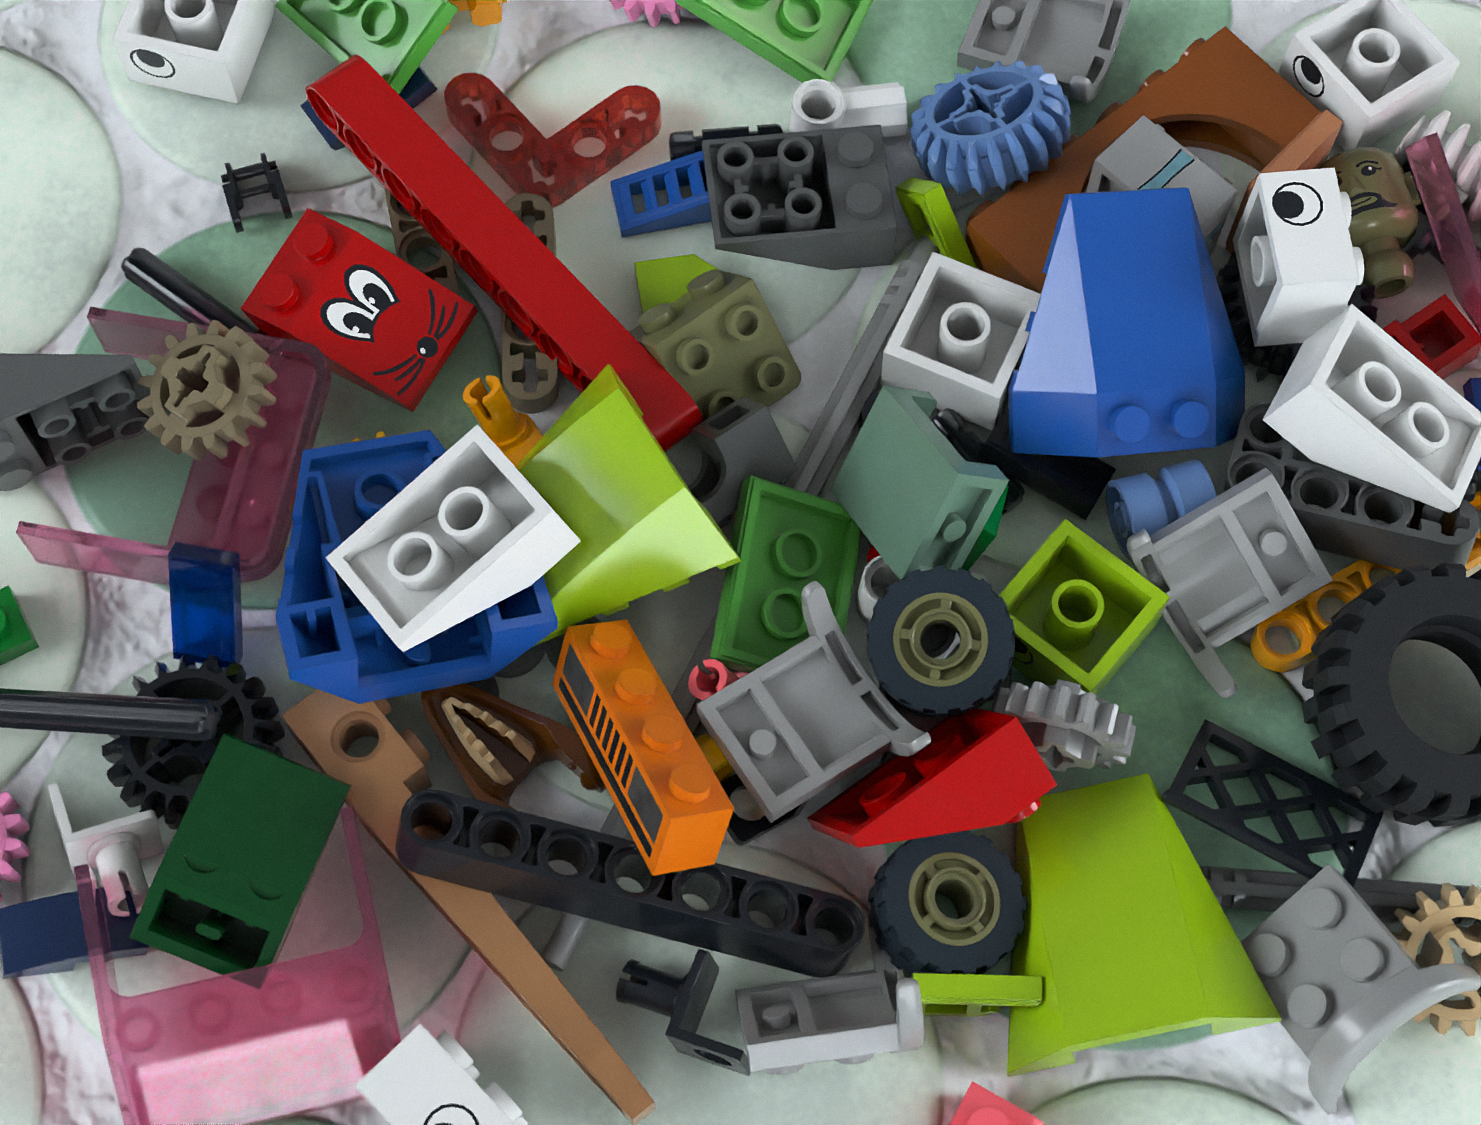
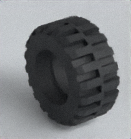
[1302,563,1481,827]

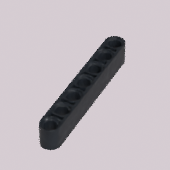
[395,789,865,978]

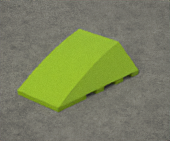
[516,363,741,646]
[1007,773,1282,1077]

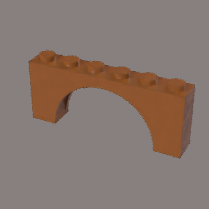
[965,26,1321,294]

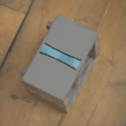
[1086,115,1237,256]

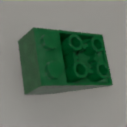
[129,733,352,990]

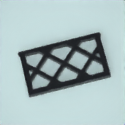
[1162,719,1384,890]

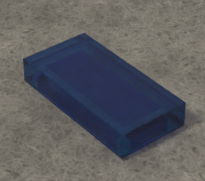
[168,542,243,668]

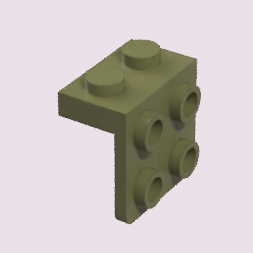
[629,269,801,421]

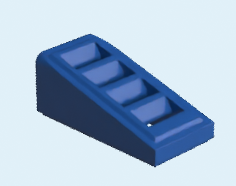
[610,150,712,237]

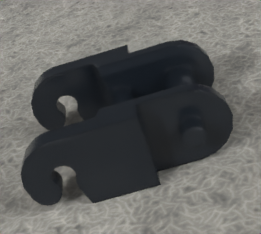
[221,152,293,233]

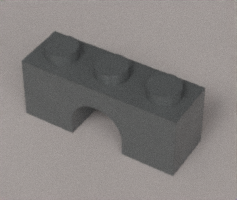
[688,397,798,529]

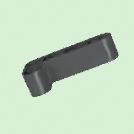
[1223,401,1480,571]

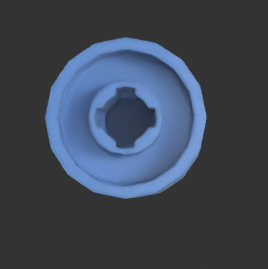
[1106,459,1217,559]

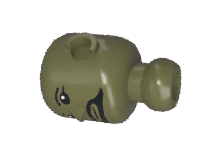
[1318,147,1422,299]

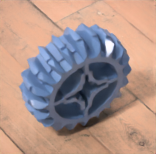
[910,60,1071,195]

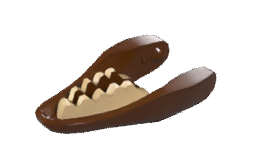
[421,683,606,810]

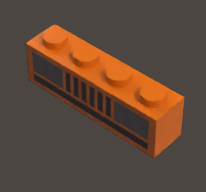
[552,619,734,876]

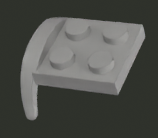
[957,0,1130,103]
[1126,468,1333,698]
[696,581,931,823]
[1240,864,1481,1114]
[735,910,925,1075]

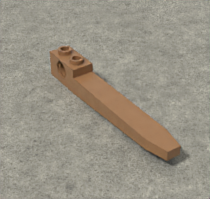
[281,689,656,1125]

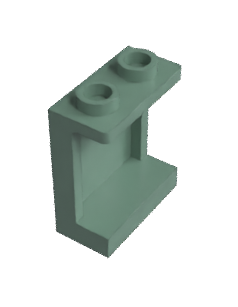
[830,385,1009,581]

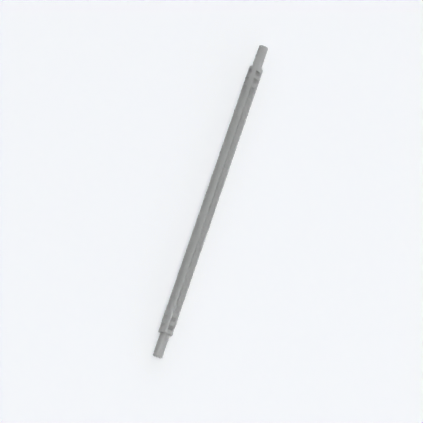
[541,224,940,972]

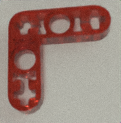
[444,72,661,209]

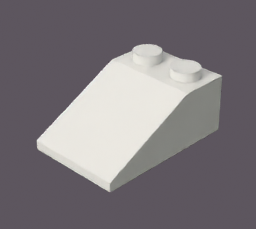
[1263,304,1481,513]
[326,425,581,652]

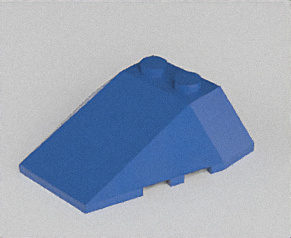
[1008,187,1245,457]
[276,430,558,704]

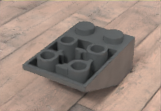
[702,124,898,270]
[0,353,150,491]

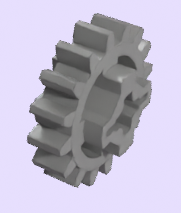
[991,680,1137,772]

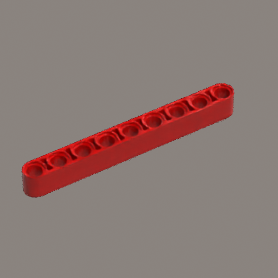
[305,54,703,453]

